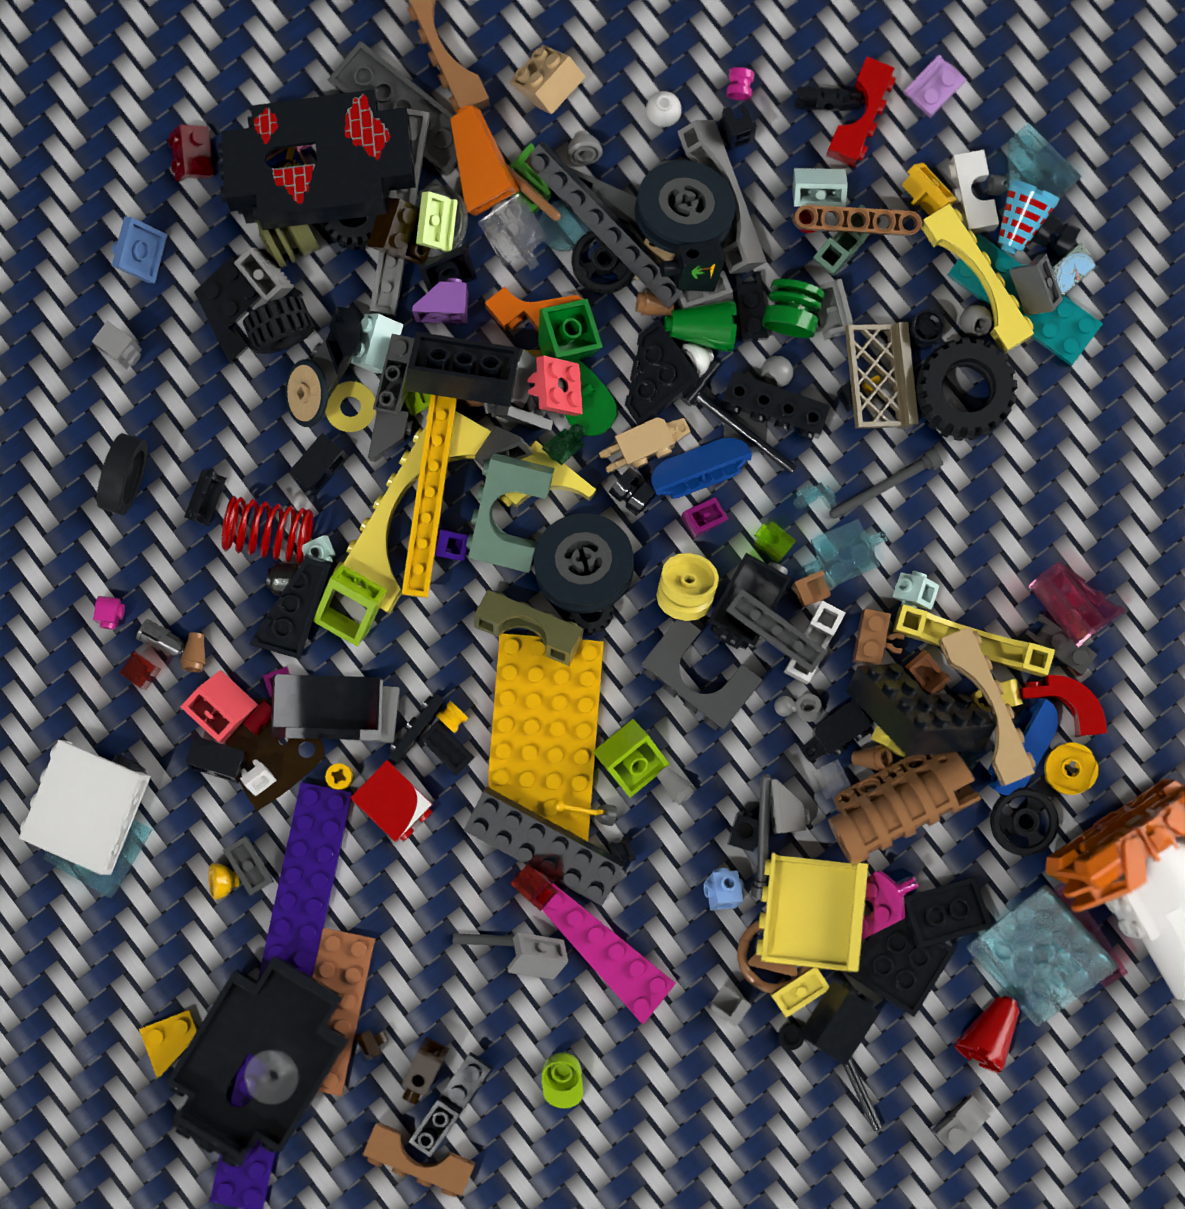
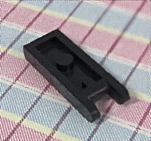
[735,271,768,342]

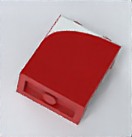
[350,760,434,842]

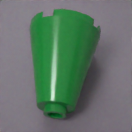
[664,300,737,352]

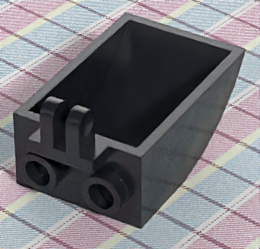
[707,553,792,650]

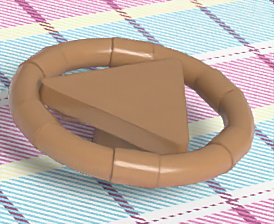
[737,919,812,994]

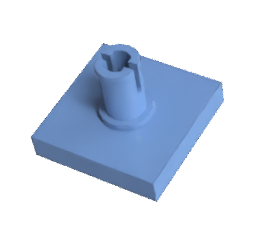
[112,217,167,283]

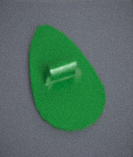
[564,360,617,437]

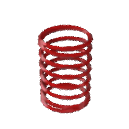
[221,496,313,564]

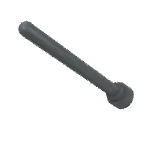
[829,447,943,519]
[751,774,771,899]

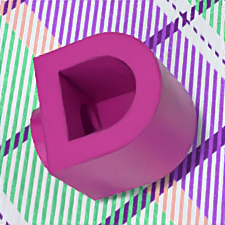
[93,596,125,630]

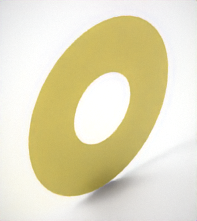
[325,381,376,432]

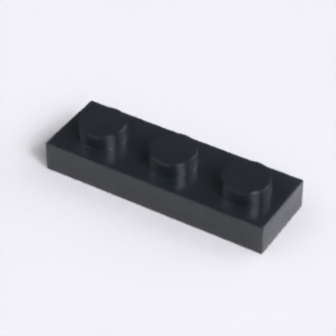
[389,693,446,764]

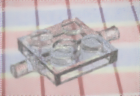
[478,194,547,270]

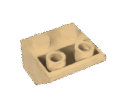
[509,45,585,114]

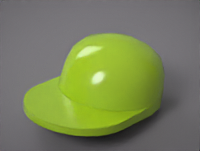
[541,1053,583,1108]

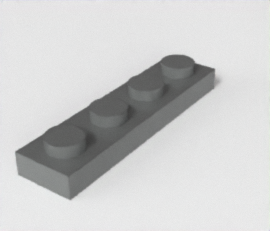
[726,589,828,674]

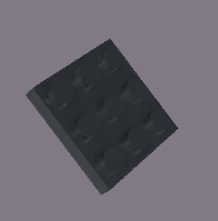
[846,917,956,1017]

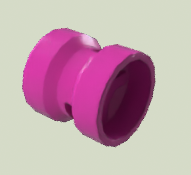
[726,68,754,101]

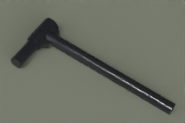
[680,360,797,474]

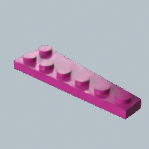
[536,883,676,1024]

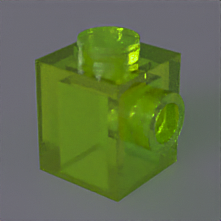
[754,521,796,563]

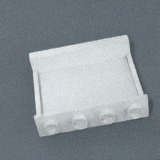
[19,740,151,875]

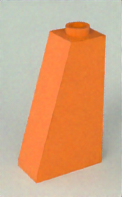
[450,105,519,216]

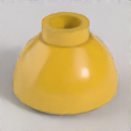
[208,863,239,900]

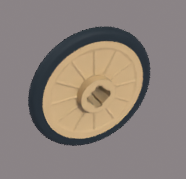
[285,359,328,427]

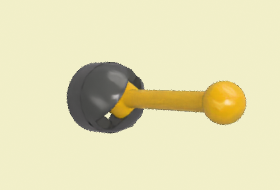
[554,801,617,826]

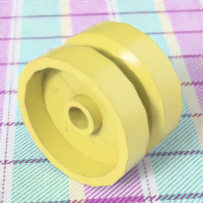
[656,553,719,621]

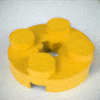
[1044,742,1098,795]

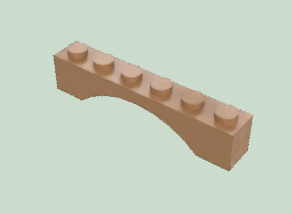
[407,0,490,112]

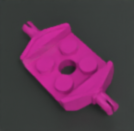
[861,871,919,940]

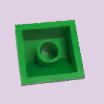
[538,299,603,361]

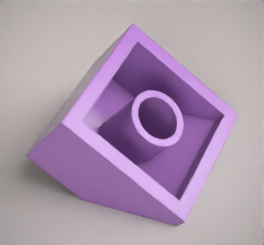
[412,278,469,325]

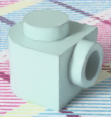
[302,535,336,563]

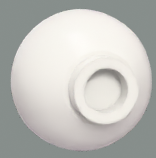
[646,91,682,127]
[681,343,714,376]

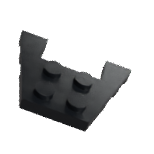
[194,256,303,364]

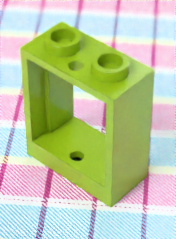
[313,564,387,647]

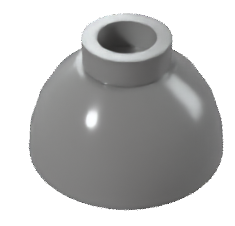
[567,131,603,165]

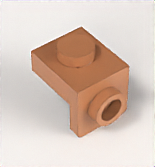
[905,650,951,695]

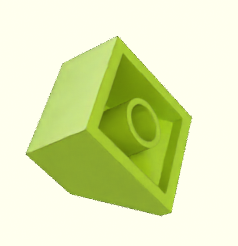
[593,719,670,798]

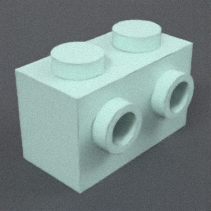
[792,168,848,207]
[351,314,404,373]

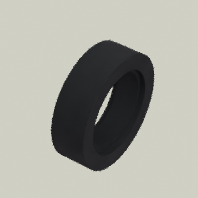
[97,433,148,515]

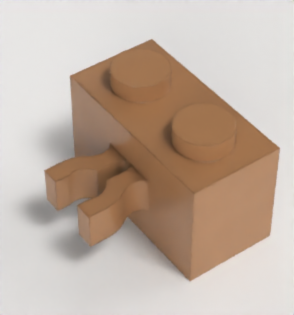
[852,609,905,665]

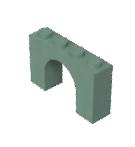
[466,453,555,573]

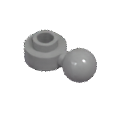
[774,694,823,722]

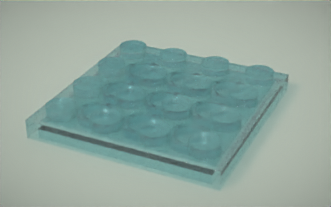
[966,884,1118,1027]

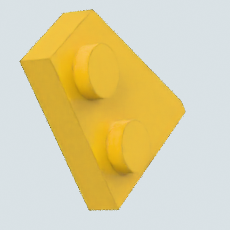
[139,1009,198,1077]

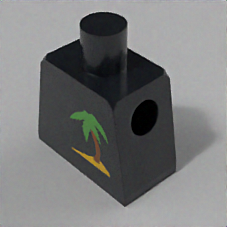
[660,239,725,292]

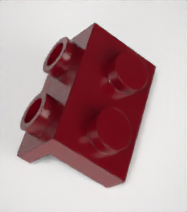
[169,125,214,182]

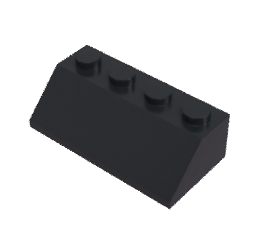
[406,332,520,407]

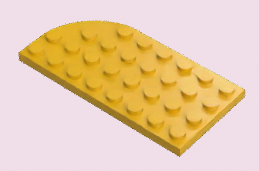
[488,634,604,841]

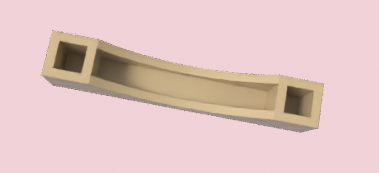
[938,626,1036,787]

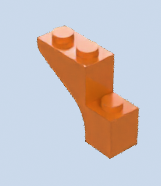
[485,287,582,332]

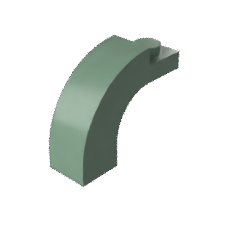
[813,204,881,276]

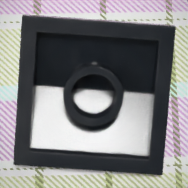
[418,245,478,292]

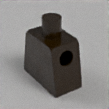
[402,1037,450,1104]

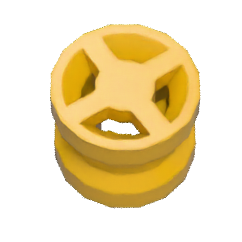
[436,701,469,733]
[325,763,354,790]

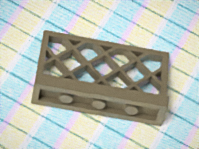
[845,322,919,429]

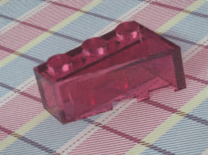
[1029,561,1126,647]

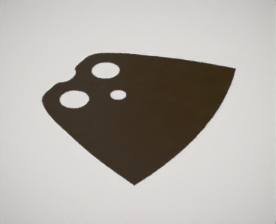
[226,698,325,811]

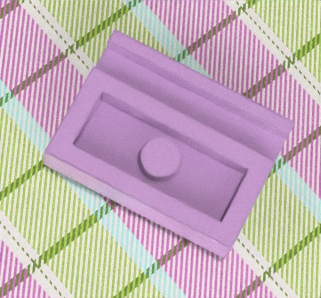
[904,54,966,118]

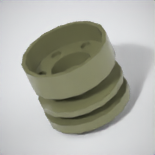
[256,220,320,269]

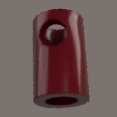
[242,699,272,736]

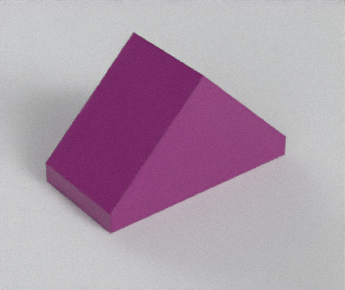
[681,497,728,540]

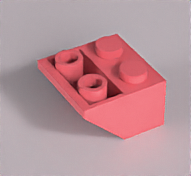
[180,670,258,744]

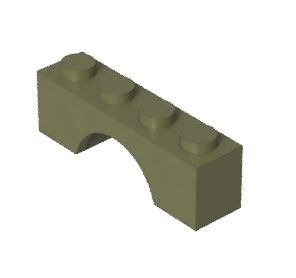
[474,590,583,666]

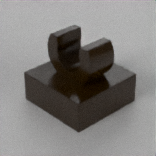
[355,1030,389,1061]

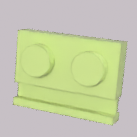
[416,191,458,252]

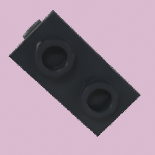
[184,469,227,526]

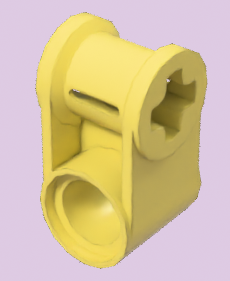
[971,679,1023,712]

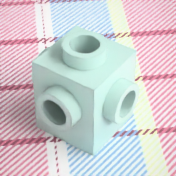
[893,571,940,610]

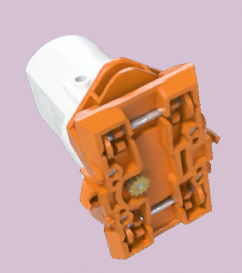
[1046,779,1185,1000]

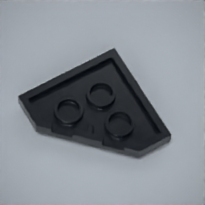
[625,319,703,425]

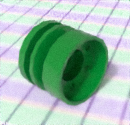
[762,279,825,338]

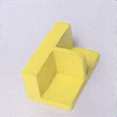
[769,967,829,1018]

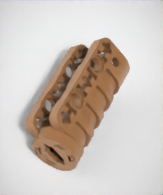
[828,752,981,866]

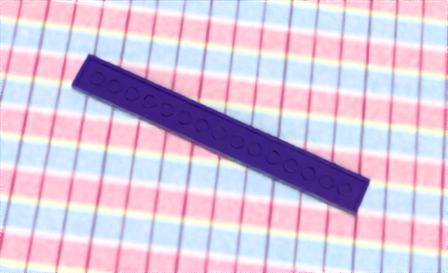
[209,782,353,1209]

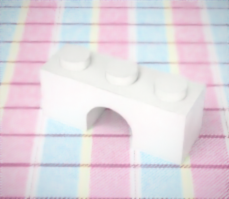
[947,150,999,234]
[784,601,845,685]

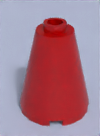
[955,995,1020,1073]

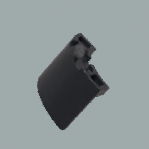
[271,674,383,741]

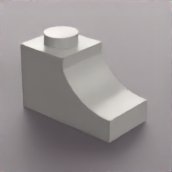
[932,1095,991,1155]

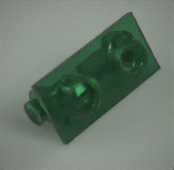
[542,424,585,465]

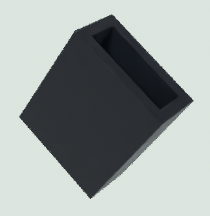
[799,981,881,1066]

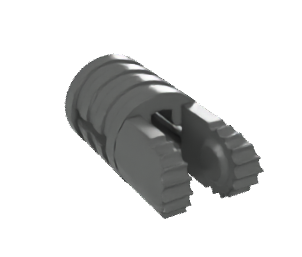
[136,619,186,656]

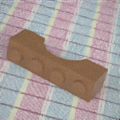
[363,1121,475,1197]

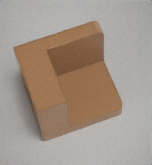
[793,570,831,608]

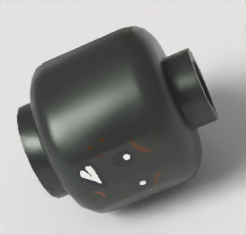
[266,562,299,596]

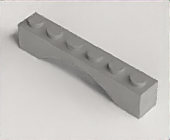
[677,120,767,274]

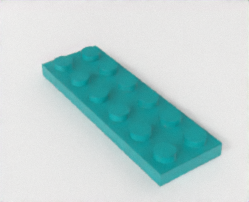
[947,233,1103,366]

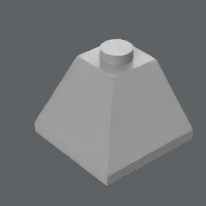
[770,780,810,834]

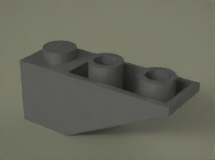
[373,333,415,415]

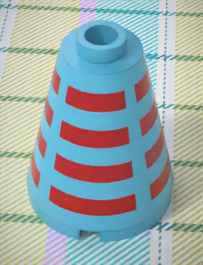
[998,179,1059,255]

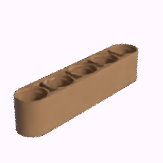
[792,205,922,236]

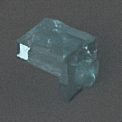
[793,482,836,511]

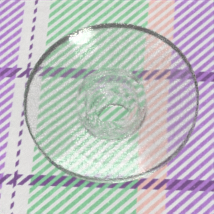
[245,1050,298,1104]

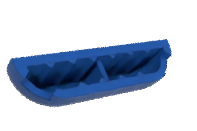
[651,438,752,499]
[988,698,1058,795]

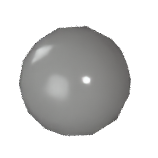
[960,305,993,337]
[761,356,793,388]

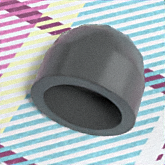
[987,174,1007,196]

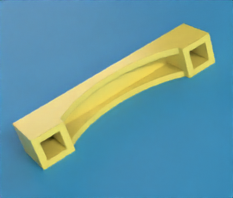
[921,204,1034,354]
[892,604,1055,677]

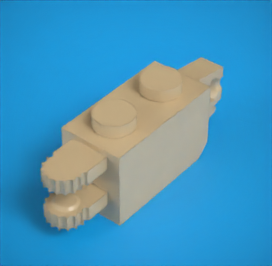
[599,417,690,473]

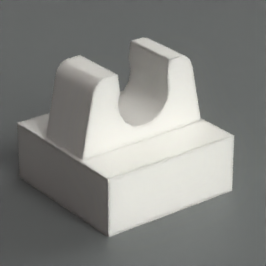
[240,760,277,796]

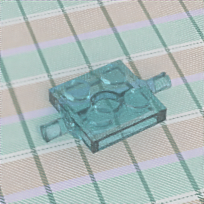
[803,519,888,588]

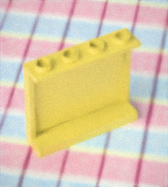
[756,853,868,972]

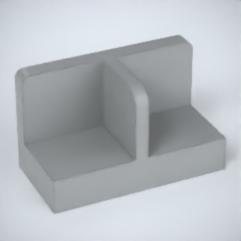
[508,932,568,979]
[707,987,751,1027]

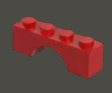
[826,56,896,167]

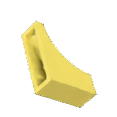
[498,441,596,508]

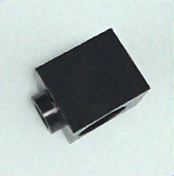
[727,811,759,852]

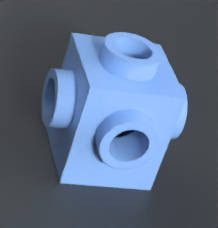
[704,868,744,911]

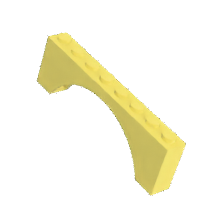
[333,411,491,614]

